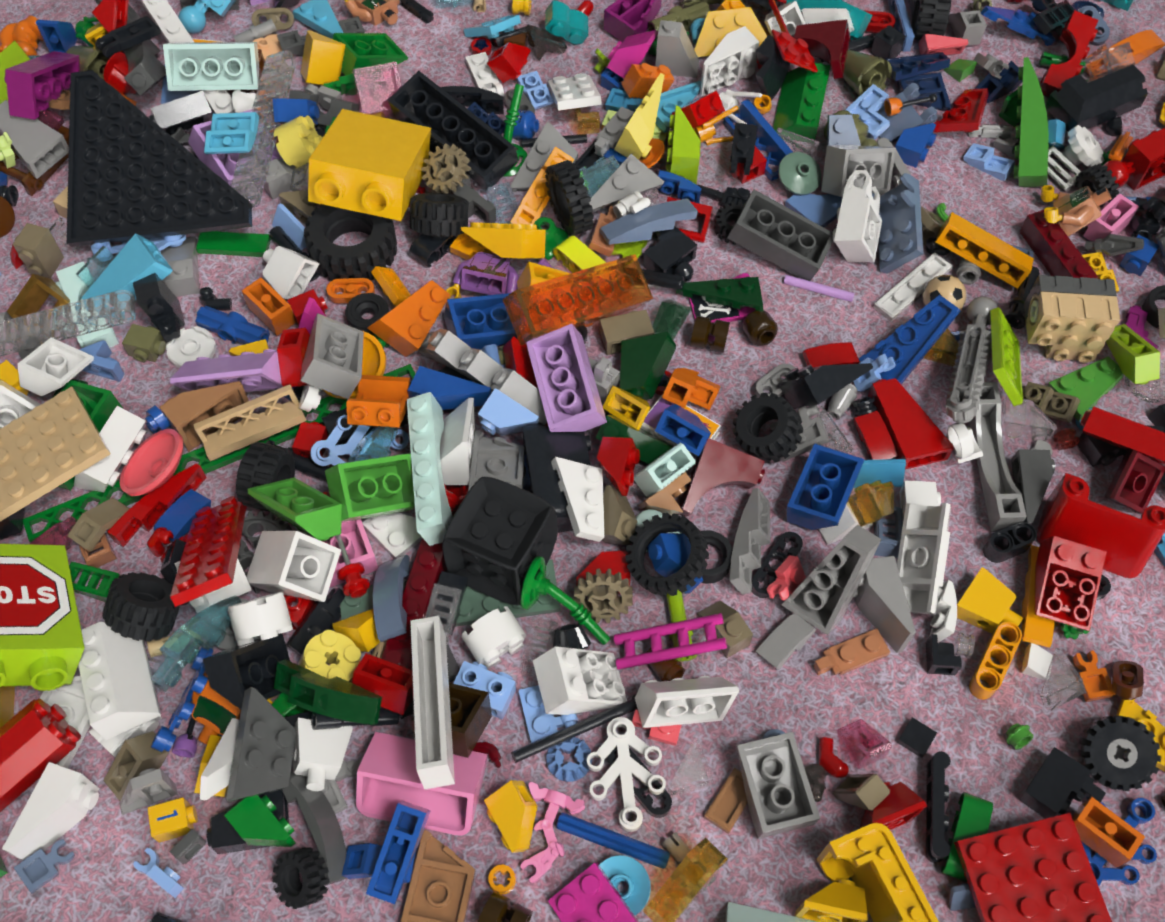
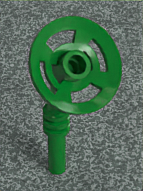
[503,84,527,177]
[521,556,610,645]

